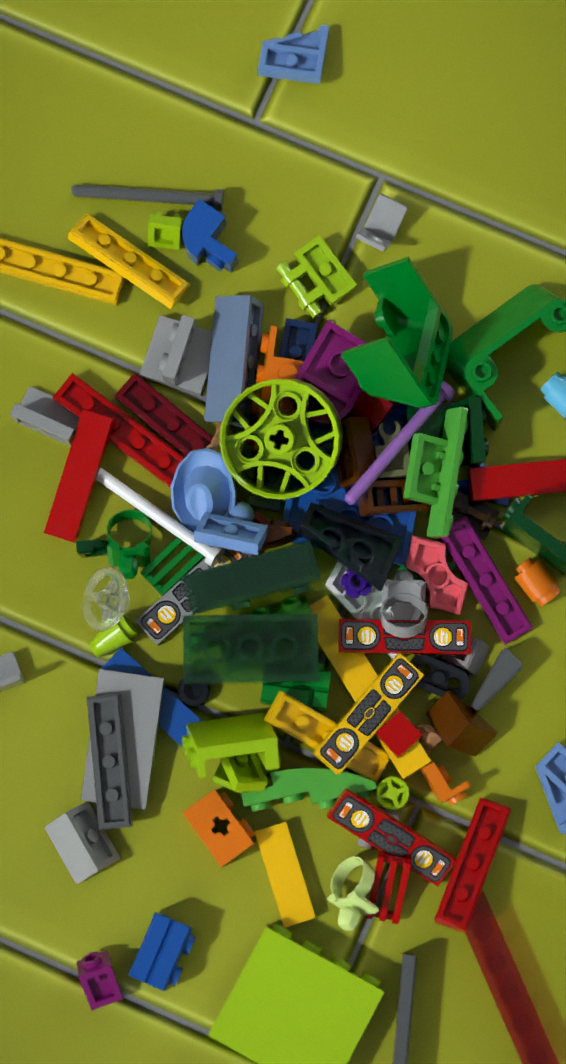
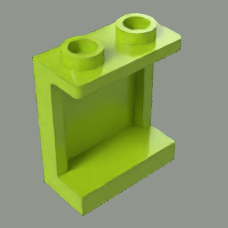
[182,713,279,779]

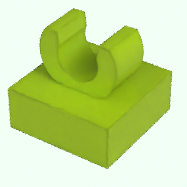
[148,211,182,250]

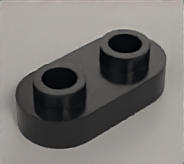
[410,654,471,700]

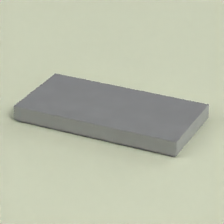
[81,669,165,810]

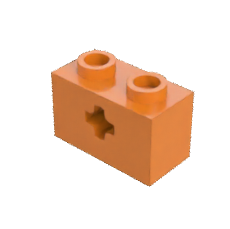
[183,789,255,867]

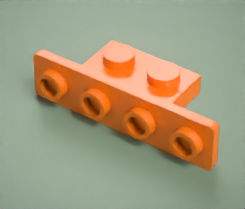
[246,325,303,456]

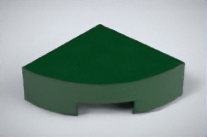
[76,540,109,558]

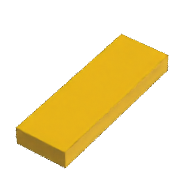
[254,822,316,928]

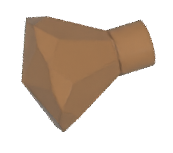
[417,723,443,758]

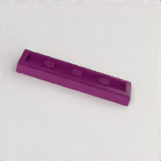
[440,516,533,645]

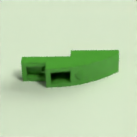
[241,768,377,812]

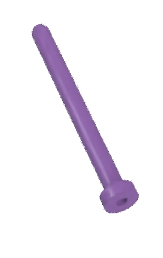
[345,381,456,505]

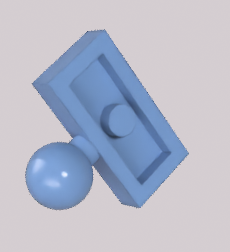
[194,502,268,555]

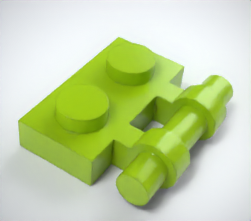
[276,235,357,319]

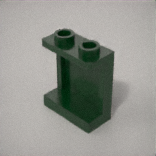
[502,494,566,575]

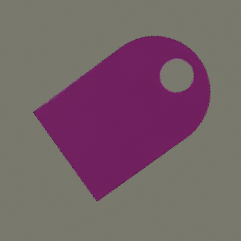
[291,320,366,425]

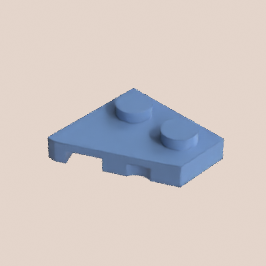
[535,742,566,835]

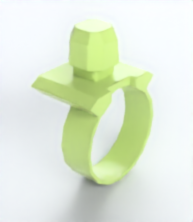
[327,856,379,931]

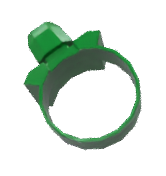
[106,509,153,579]

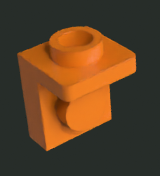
[420,762,471,806]

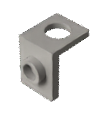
[356,193,408,252]

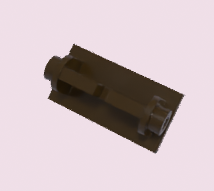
[427,491,499,540]

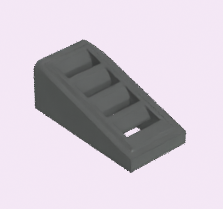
[470,648,523,714]

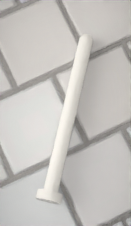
[96,468,225,567]

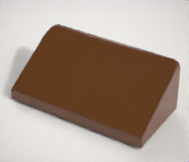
[331,417,378,488]

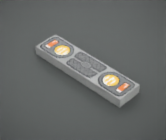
[135,548,254,646]

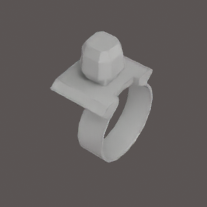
[381,570,427,638]

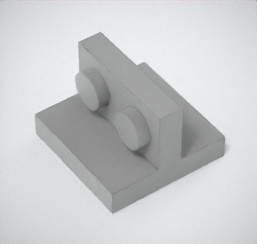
[140,315,212,396]

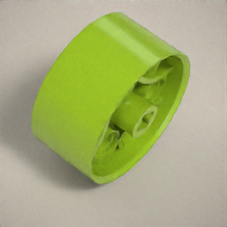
[219,378,343,500]

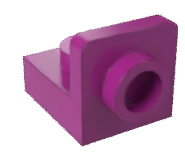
[76,951,123,1011]

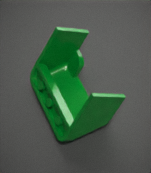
[341,256,453,409]
[445,285,566,431]

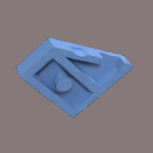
[258,25,329,84]

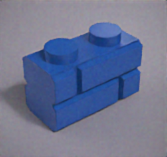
[128,912,196,991]

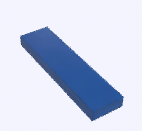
[102,648,202,747]

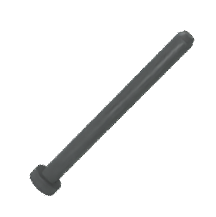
[71,184,224,212]

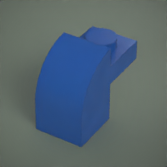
[182,199,238,273]

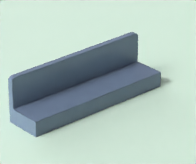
[204,295,264,428]

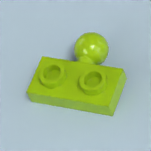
[220,752,282,792]

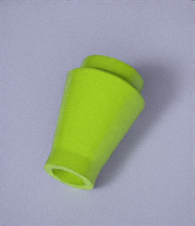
[88,613,138,659]

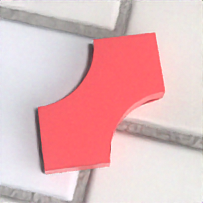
[404,536,469,615]

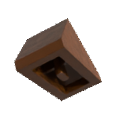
[426,689,498,757]

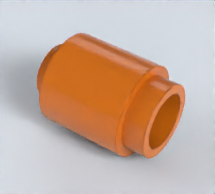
[514,557,561,607]

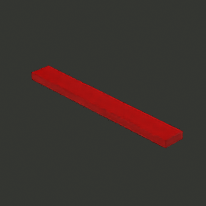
[52,373,270,524]

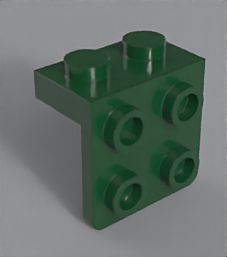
[407,397,489,467]

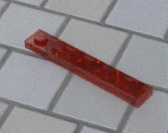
[465,890,559,1064]

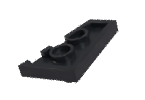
[299,502,402,591]

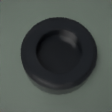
[178,673,211,707]

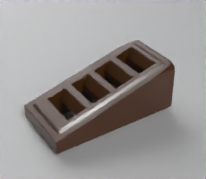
[358,479,429,517]

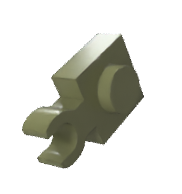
[375,421,409,480]

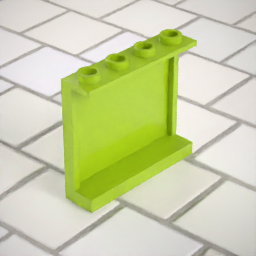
[208,923,385,1064]

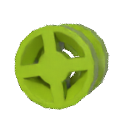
[375,777,409,810]

